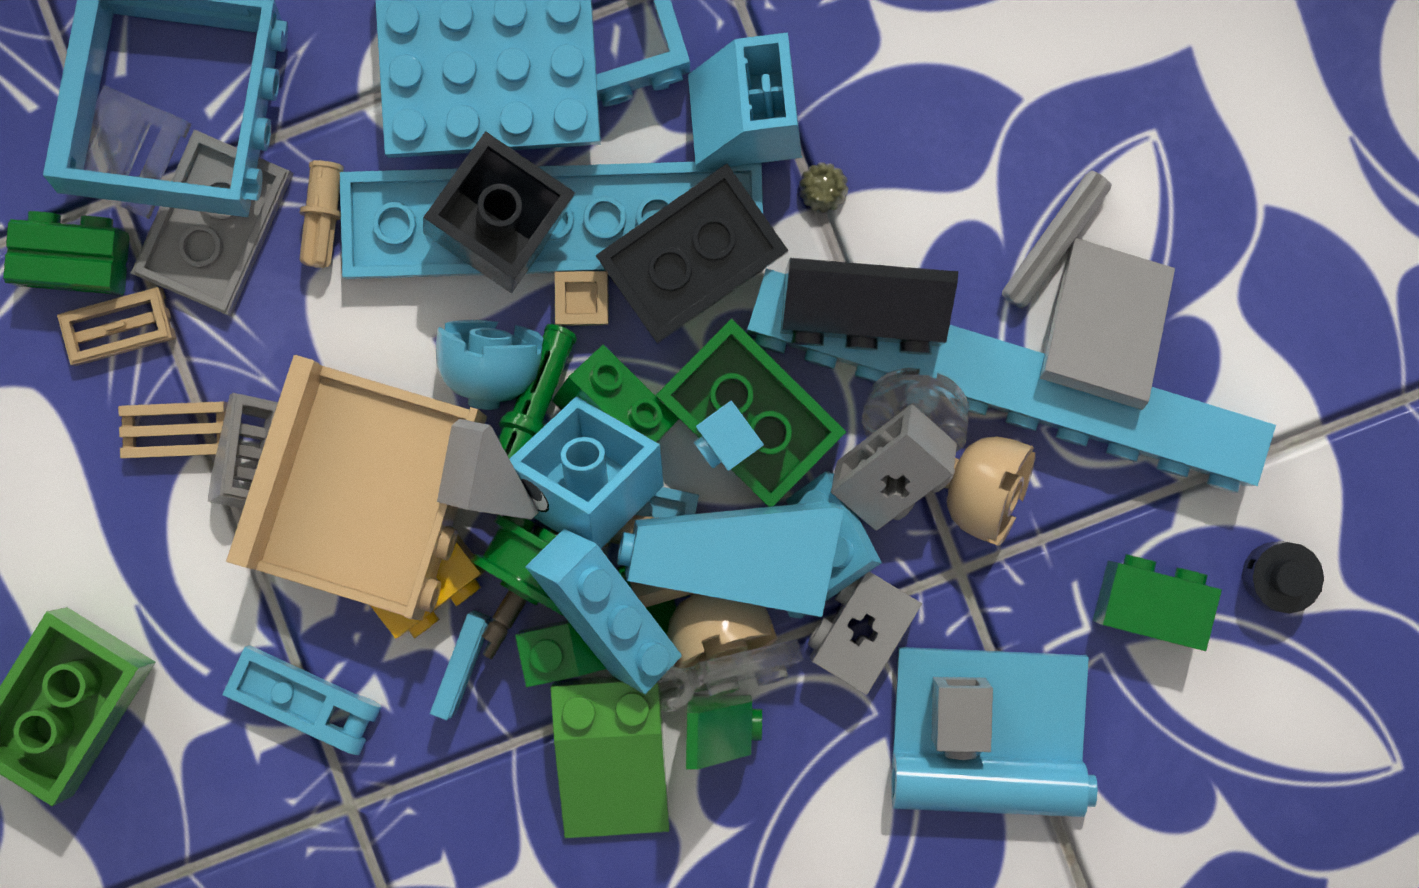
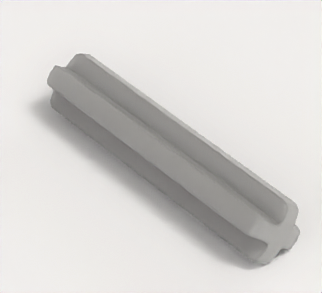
[1002,171,1112,308]

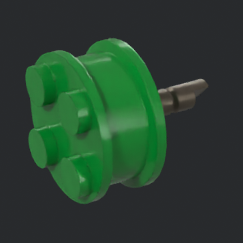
[470,515,565,660]

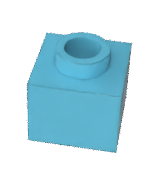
[693,400,764,471]

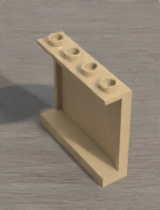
[226,355,487,621]

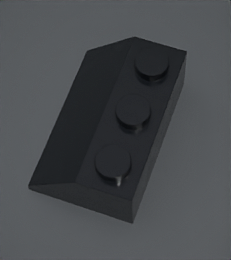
[780,258,959,355]

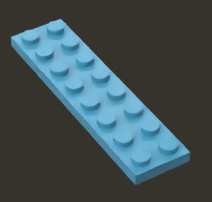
[340,162,763,279]

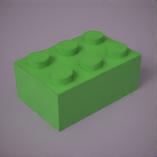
[0,607,156,807]

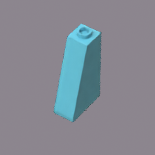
[617,502,844,617]

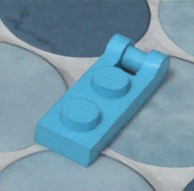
[222,645,382,755]

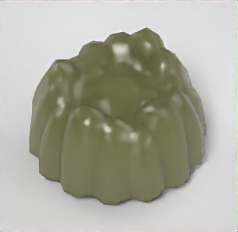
[798,162,849,213]

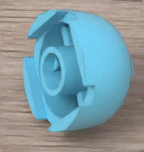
[436,320,544,410]

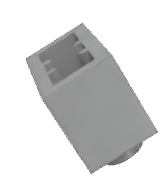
[831,404,957,531]
[807,571,922,695]

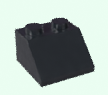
[423,131,576,293]

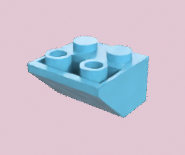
[688,32,802,170]

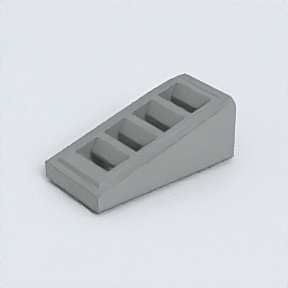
[208,393,278,508]

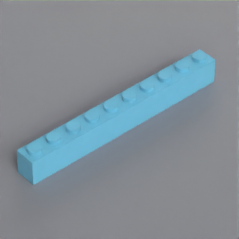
[746,268,1276,493]

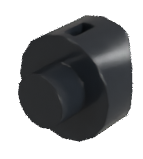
[1242,541,1324,614]

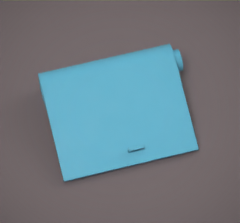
[891,647,1098,817]

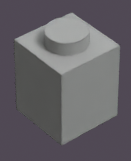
[931,677,993,760]

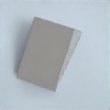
[437,419,539,519]

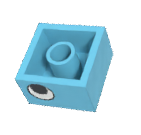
[509,396,664,549]

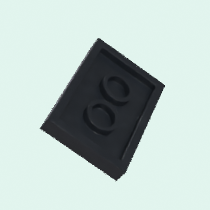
[596,164,789,344]

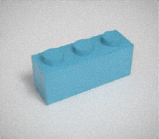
[526,529,682,694]

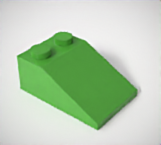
[551,676,670,838]

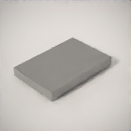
[131,130,293,316]
[1040,238,1175,410]

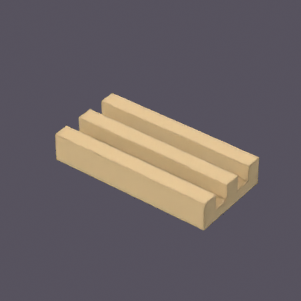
[57,287,177,366]
[118,401,228,458]

